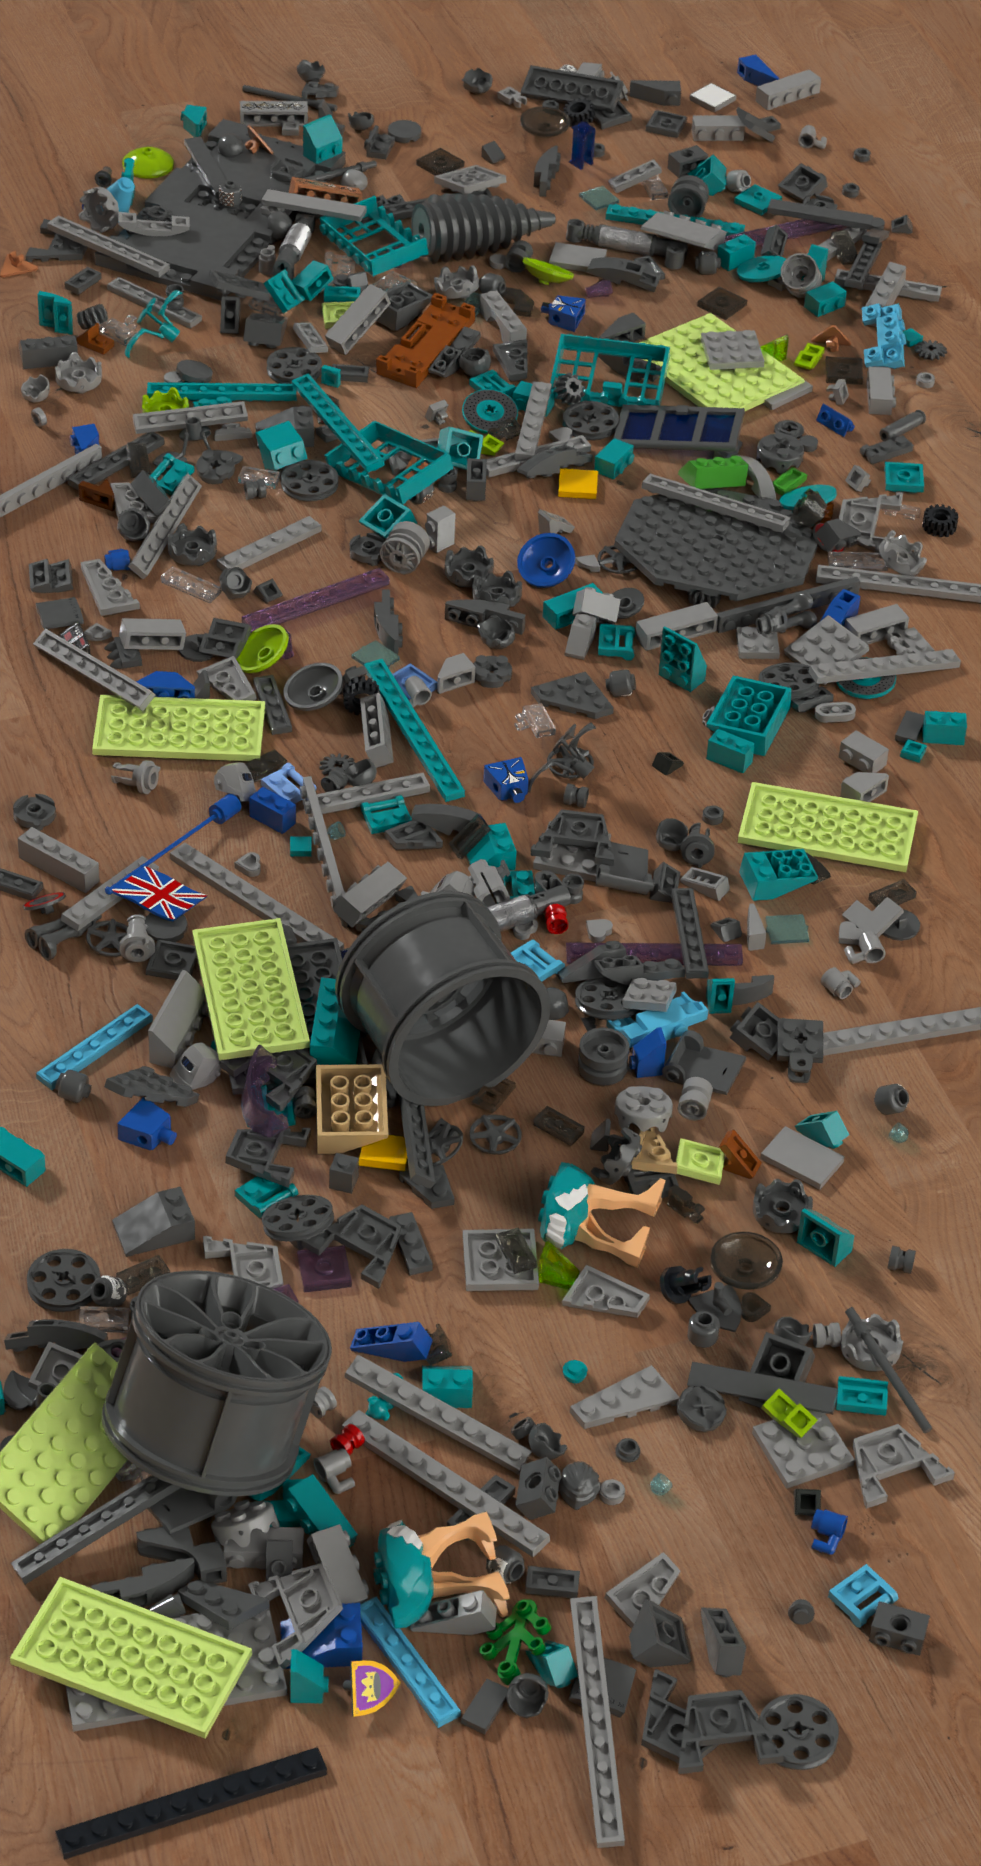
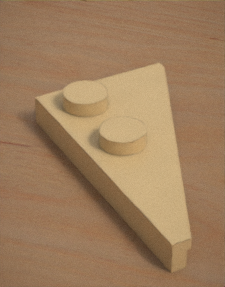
[632,1127,677,1174]

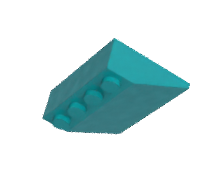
[706,675,791,756]

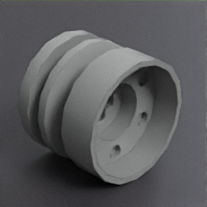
[781,253,822,298]
[380,521,430,574]

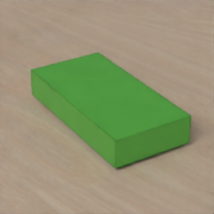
[773,467,807,496]

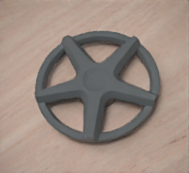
[597,545,637,574]
[547,745,594,779]
[86,919,128,957]
[469,1114,522,1154]
[428,1123,463,1166]

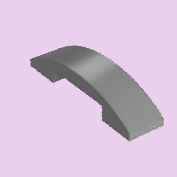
[118,212,190,236]
[727,453,776,500]

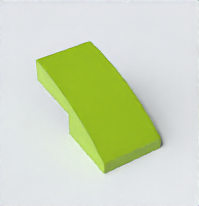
[794,343,825,370]
[469,430,504,455]
[761,1388,818,1439]

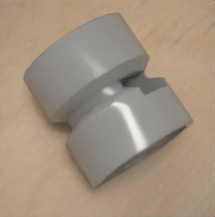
[678,1077,713,1121]

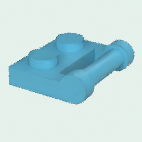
[511,940,565,981]
[828,1564,898,1628]

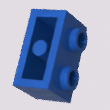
[249,787,296,834]

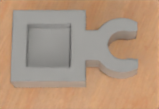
[497,86,527,108]

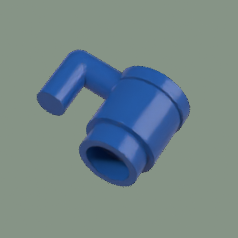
[104,549,130,571]
[811,1509,848,1555]

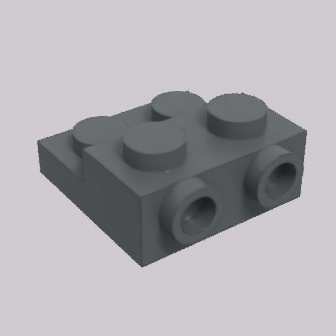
[778,163,828,203]
[729,1002,778,1061]

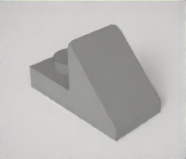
[538,509,575,534]

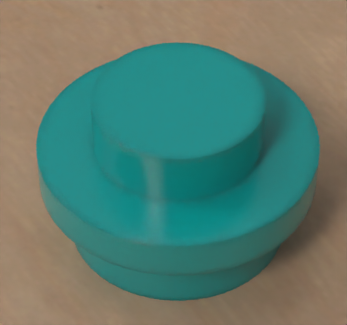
[563,1360,588,1384]

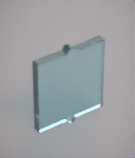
[579,186,620,210]
[351,640,400,668]
[765,914,809,944]

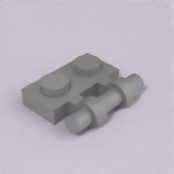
[885,627,935,655]

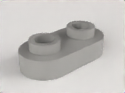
[815,702,856,723]

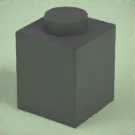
[329,1153,359,1194]

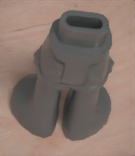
[756,592,817,634]
[25,915,102,961]

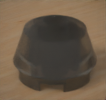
[790,488,827,528]

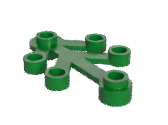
[479,1599,551,1685]

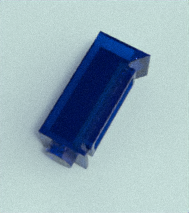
[569,122,596,170]

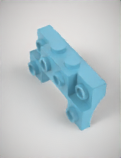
[862,303,906,369]
[606,992,708,1048]

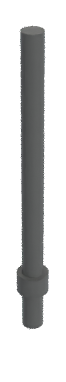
[242,85,337,112]
[302,161,377,181]
[845,1307,932,1434]

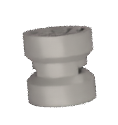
[812,1322,841,1348]

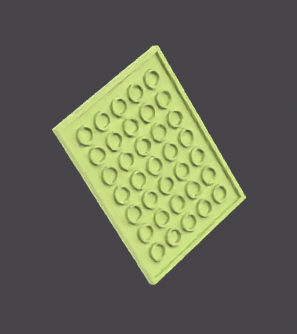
[639,313,805,422]

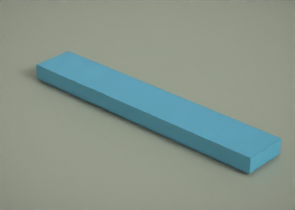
[36,1004,153,1090]
[360,1597,461,1728]

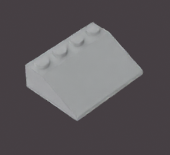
[641,210,727,251]

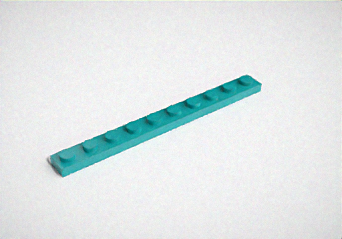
[292,374,385,473]
[364,659,465,802]

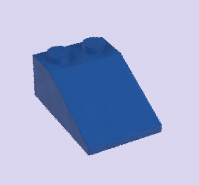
[280,1603,363,1669]

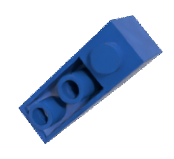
[737,55,779,86]
[820,589,861,627]
[350,1322,433,1362]

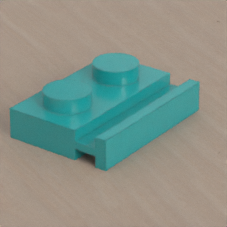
[836,1376,888,1416]

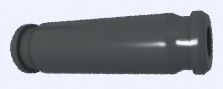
[880,410,926,441]

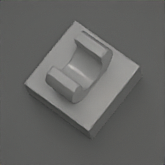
[826,379,849,405]
[425,399,448,425]
[845,465,871,492]

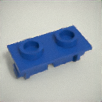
[816,403,855,437]

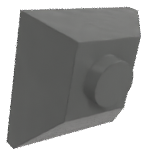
[629,1599,691,1668]

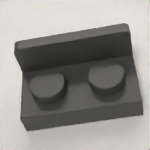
[364,125,395,160]

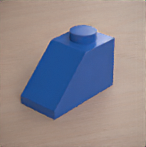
[629,1027,667,1078]

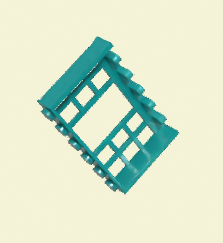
[319,196,429,277]
[550,334,670,407]
[324,421,453,505]

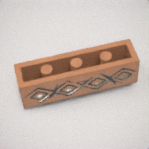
[288,177,363,204]

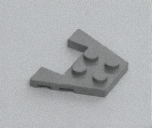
[839,492,903,553]
[203,1236,283,1291]
[853,1424,955,1509]
[248,1563,343,1669]

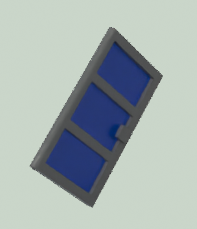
[613,405,745,452]

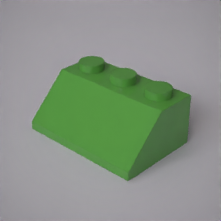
[678,456,748,489]

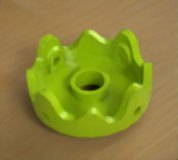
[142,387,189,413]

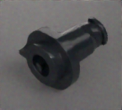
[660,1266,712,1305]

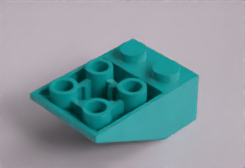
[658,626,707,692]
[739,849,818,901]

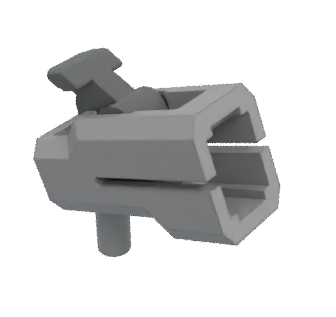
[468,859,510,907]

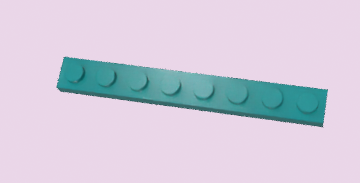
[606,204,745,239]
[147,382,297,402]

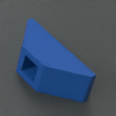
[136,671,195,698]

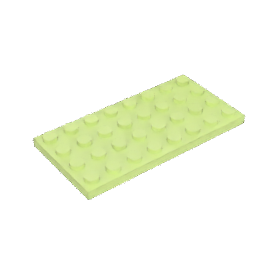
[92,695,265,762]
[737,782,918,872]
[192,918,310,1060]
[0,1342,128,1544]
[10,1577,252,1738]

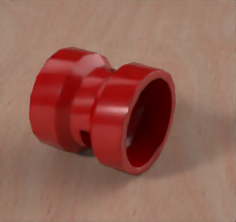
[544,904,568,934]
[330,1424,365,1456]

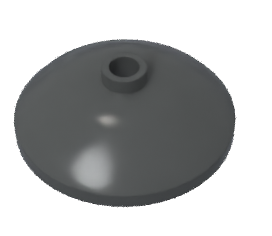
[284,663,344,711]

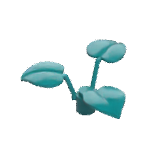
[125,290,183,358]

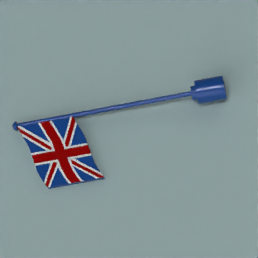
[105,794,241,921]

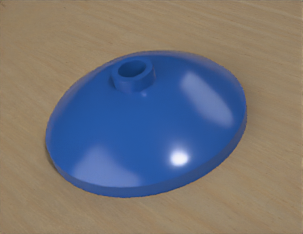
[517,533,576,588]

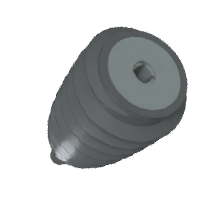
[411,193,556,264]

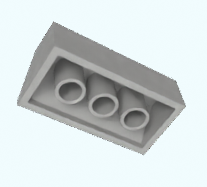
[148,970,209,1068]

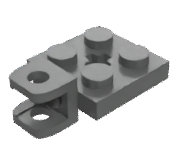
[777,1018,823,1083]

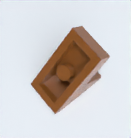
[76,322,114,355]
[719,1130,762,1179]

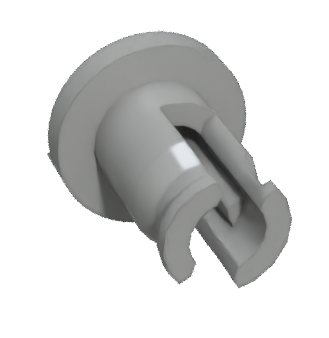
[111,760,161,794]
[119,915,155,962]

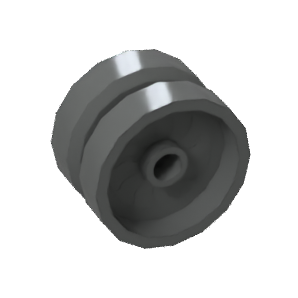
[668,175,709,218]
[578,1027,630,1086]

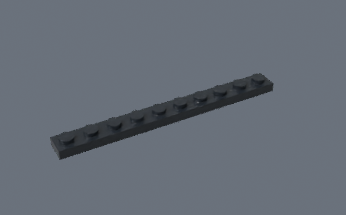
[55,1747,327,1860]

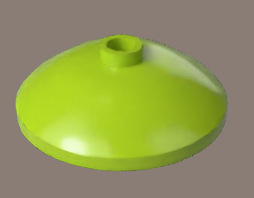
[122,147,174,179]
[523,257,574,285]
[236,624,289,673]

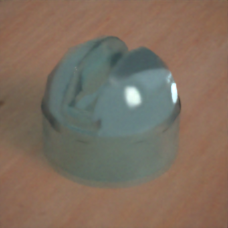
[327,821,346,840]
[889,1122,909,1143]
[650,1473,673,1496]

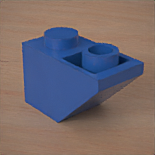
[70,424,99,455]

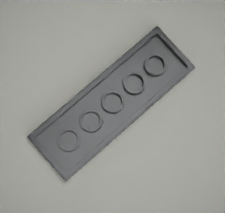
[520,65,624,112]

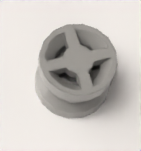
[310,1387,337,1418]

